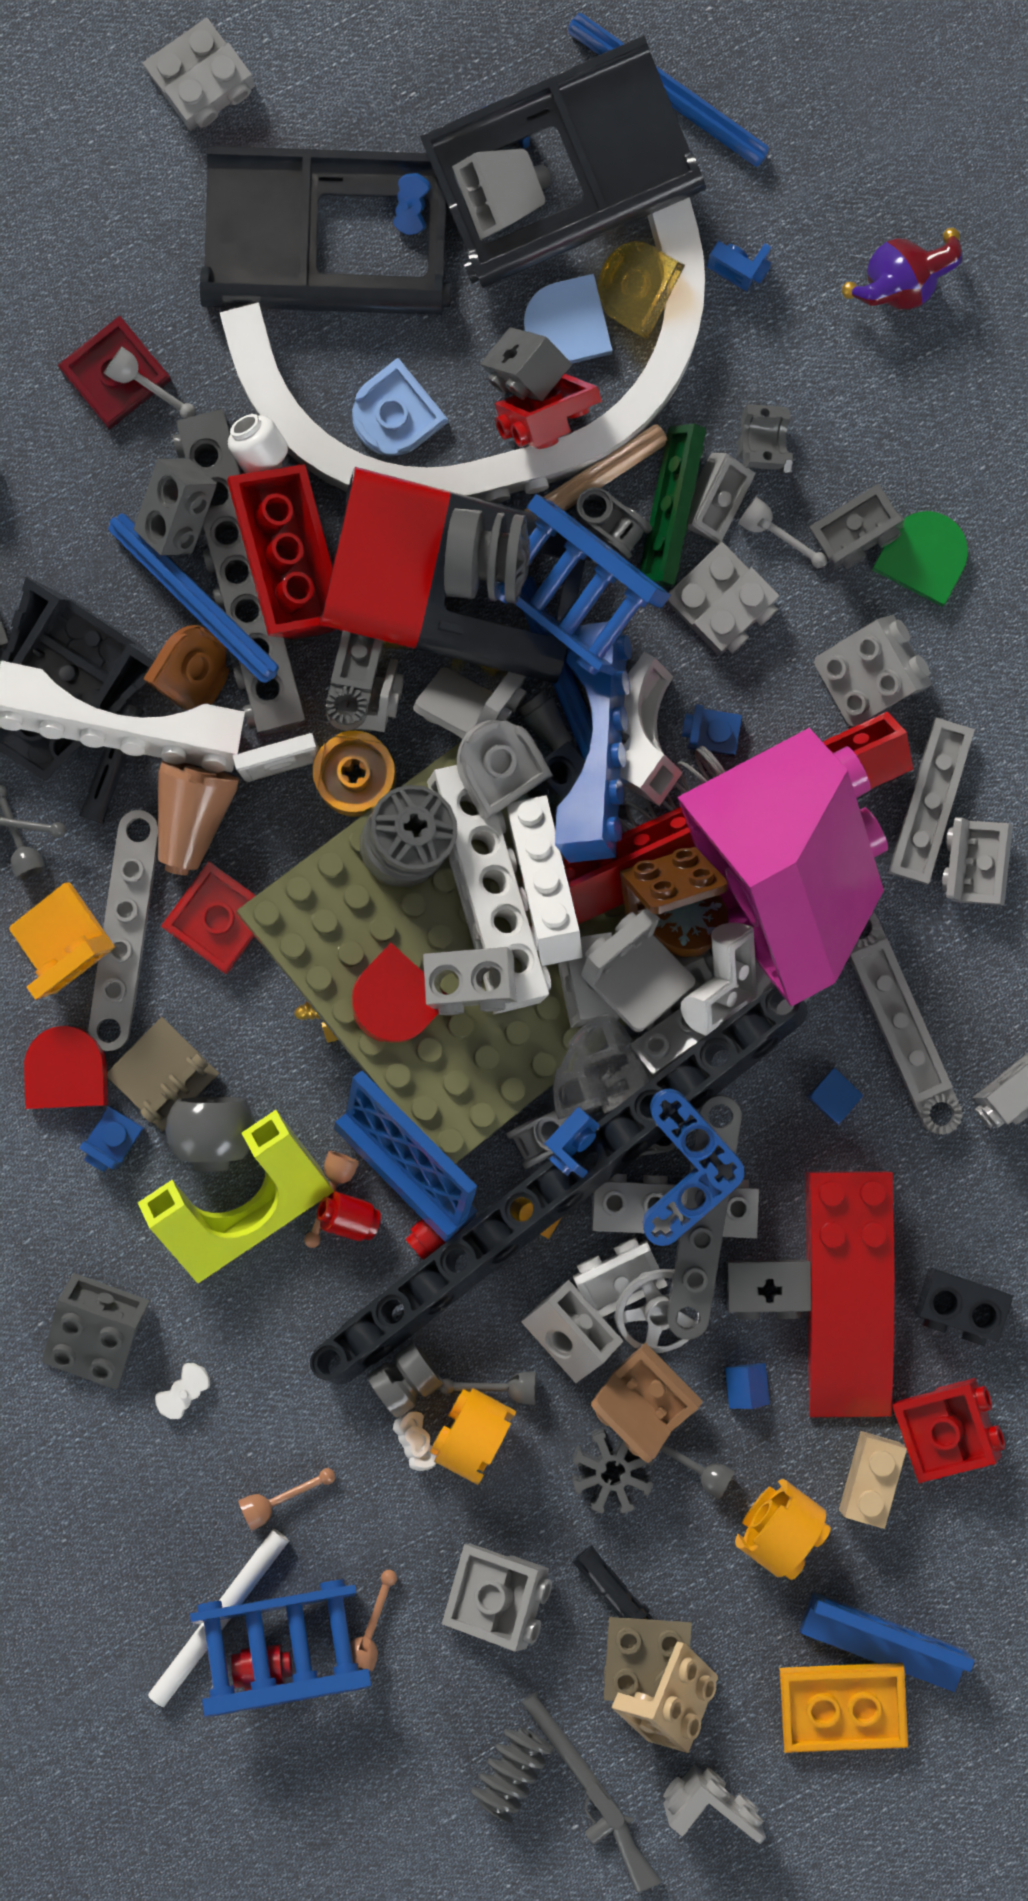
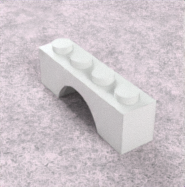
[507,795,583,966]

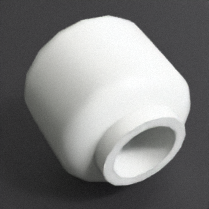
[228,414,288,473]

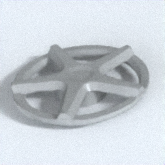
[614,1269,699,1353]

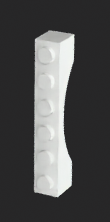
[0,661,245,773]

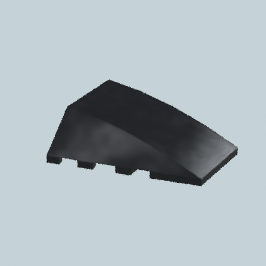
[0,577,156,781]

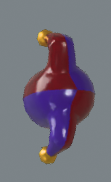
[841,227,963,310]

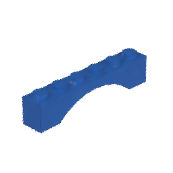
[554,621,632,863]

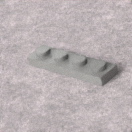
[888,718,975,885]

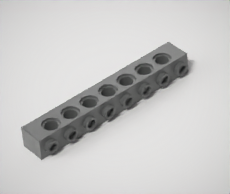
[172,409,308,738]

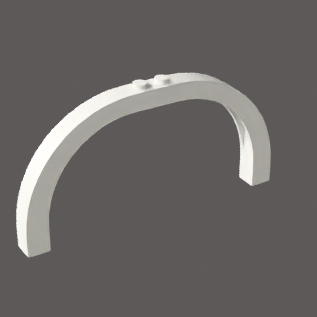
[220,197,705,503]

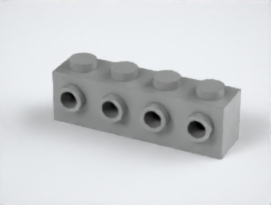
[591,1173,759,1238]

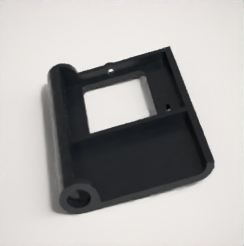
[420,35,707,288]

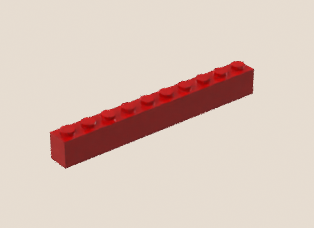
[522,712,913,924]

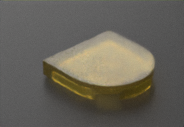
[598,241,685,339]

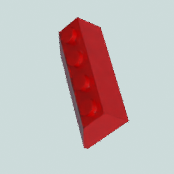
[227,464,335,639]

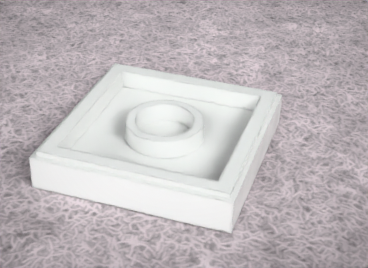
[233,733,319,782]

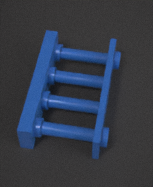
[498,494,671,676]
[190,1579,371,1718]

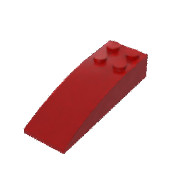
[805,1171,894,1417]

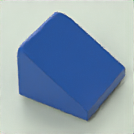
[806,1067,864,1125]

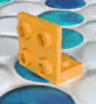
[9,882,115,1000]

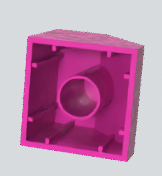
[678,728,888,1007]

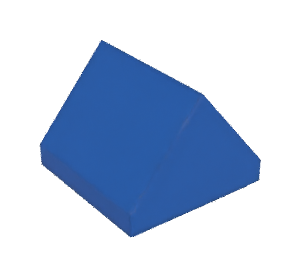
[725,1363,770,1409]

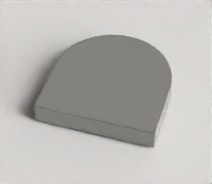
[457,720,552,819]

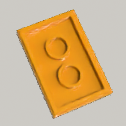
[779,1663,908,1753]

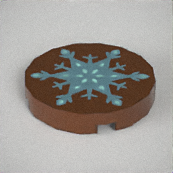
[653,895,729,957]

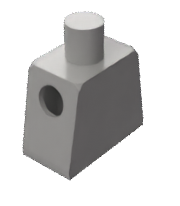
[452,149,551,240]

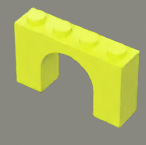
[138,1110,334,1283]

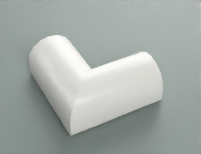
[680,923,757,1035]

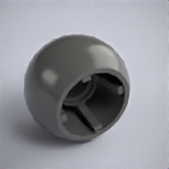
[165,1097,255,1172]

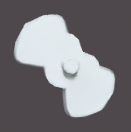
[155,1363,210,1420]
[393,1411,436,1471]

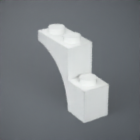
[620,652,683,806]

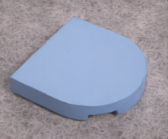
[524,274,612,364]
[352,358,448,456]

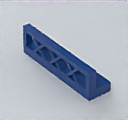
[799,1592,975,1692]

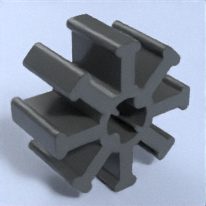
[572,1428,653,1514]

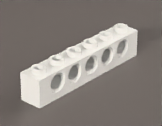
[427,765,551,1015]

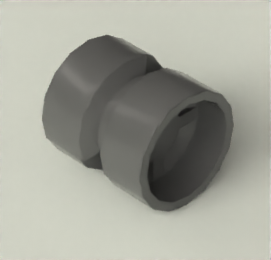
[367,1341,444,1419]

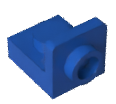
[706,241,772,292]
[681,704,742,757]
[79,1106,145,1172]
[544,1107,600,1178]

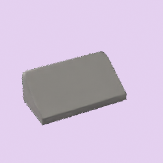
[688,453,756,544]

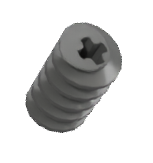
[470,1727,554,1824]

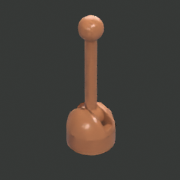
[304,1151,359,1248]
[238,1468,335,1531]
[350,1570,397,1671]

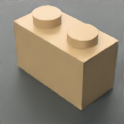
[839,1431,907,1529]

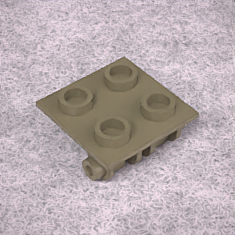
[107,1017,220,1131]
[604,1617,692,1701]

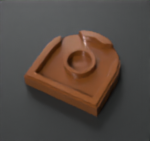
[143,625,229,712]

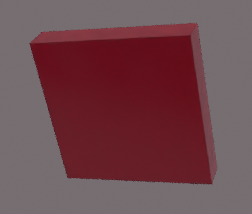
[57,315,171,430]

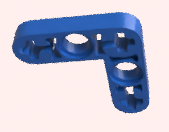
[642,1089,745,1246]

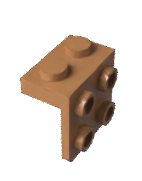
[591,1342,703,1463]

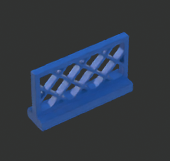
[334,1070,477,1242]

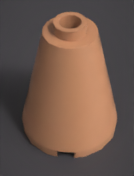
[158,760,239,875]

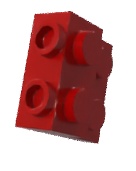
[494,374,602,449]
[892,1378,1005,1483]

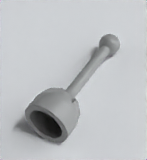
[104,347,196,419]
[738,497,827,568]

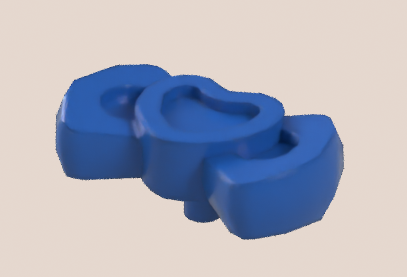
[393,173,431,235]

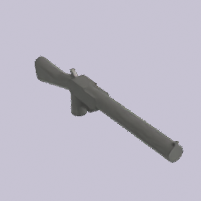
[522,1690,662,1892]

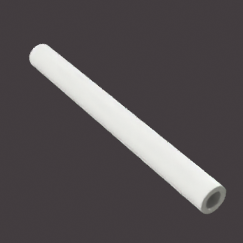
[148,1529,289,1707]

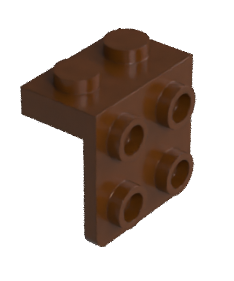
[619,847,728,916]

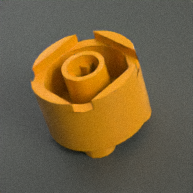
[313,730,397,817]
[429,1388,516,1485]
[735,1479,831,1580]

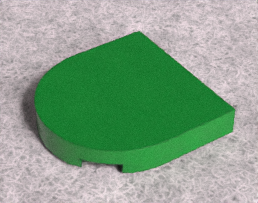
[872,511,968,607]

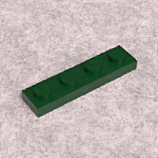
[640,423,706,586]

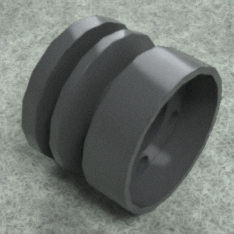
[444,508,530,603]
[360,785,457,887]

